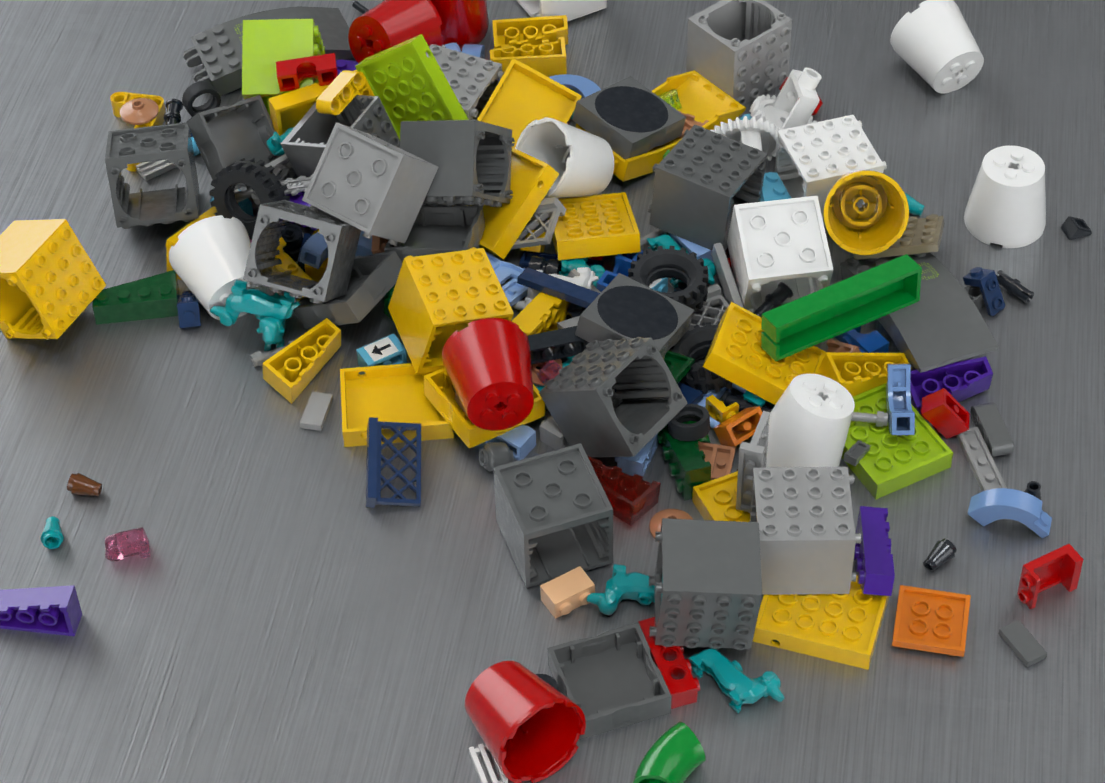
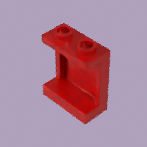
[1017,544,1084,609]

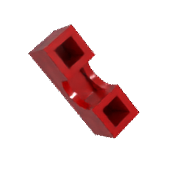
[276,53,338,92]

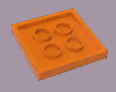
[892,585,971,657]

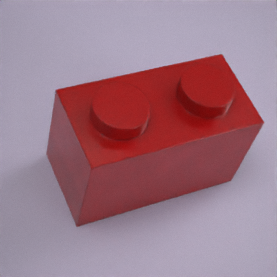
[921,388,970,439]

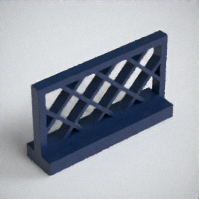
[366,417,421,508]

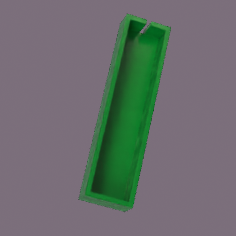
[761,254,922,362]

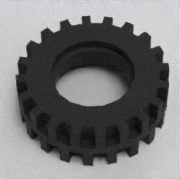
[209,157,290,240]
[628,245,709,315]
[669,322,733,394]

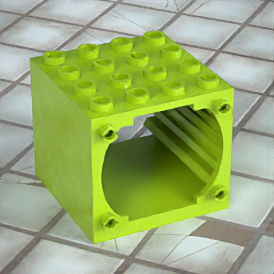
[242,19,325,118]

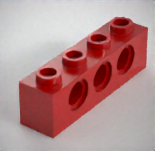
[638,617,700,709]

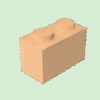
[540,566,595,619]

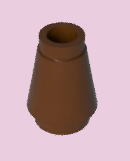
[67,473,102,497]

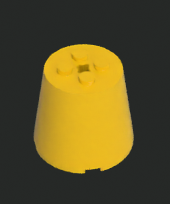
[823,170,909,255]

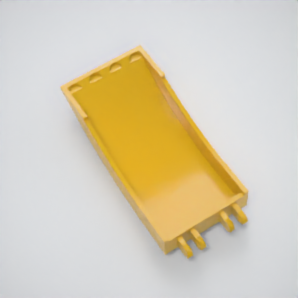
[576,70,746,181]

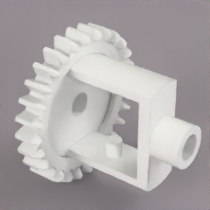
[749,68,821,130]
[710,116,779,161]

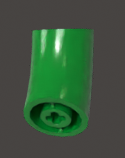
[633,722,706,783]

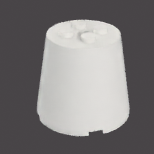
[890,0,984,94]
[515,117,614,198]
[964,146,1046,248]
[169,215,266,320]
[766,374,855,467]

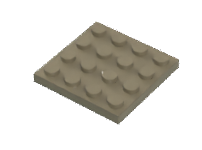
[854,214,945,260]

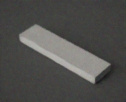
[711,243,744,308]
[956,427,1007,491]

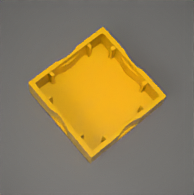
[424,368,545,449]

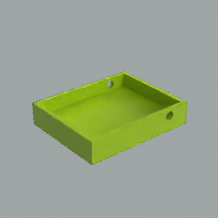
[355,34,469,139]
[841,383,953,500]

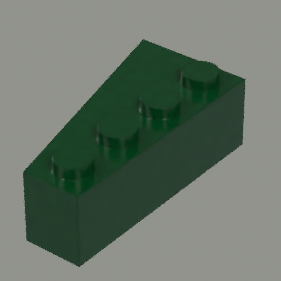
[92,270,179,325]
[658,422,711,501]

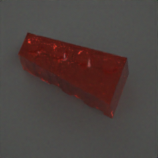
[587,456,661,526]

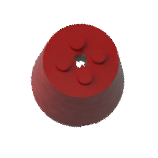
[348,0,444,63]
[430,0,489,51]
[442,318,534,431]
[465,660,586,783]

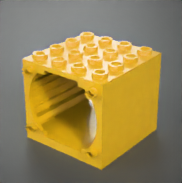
[0,219,106,339]
[388,247,514,374]

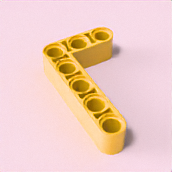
[316,70,375,115]
[110,92,166,172]

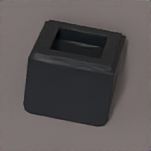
[1061,216,1092,240]

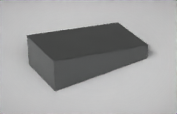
[843,440,871,466]

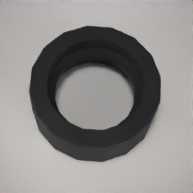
[182,81,221,117]
[668,404,710,441]

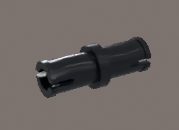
[996,270,1034,304]

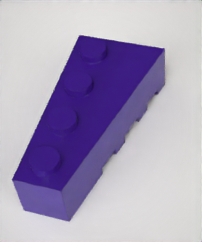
[910,356,993,416]
[854,506,895,596]
[0,585,82,636]

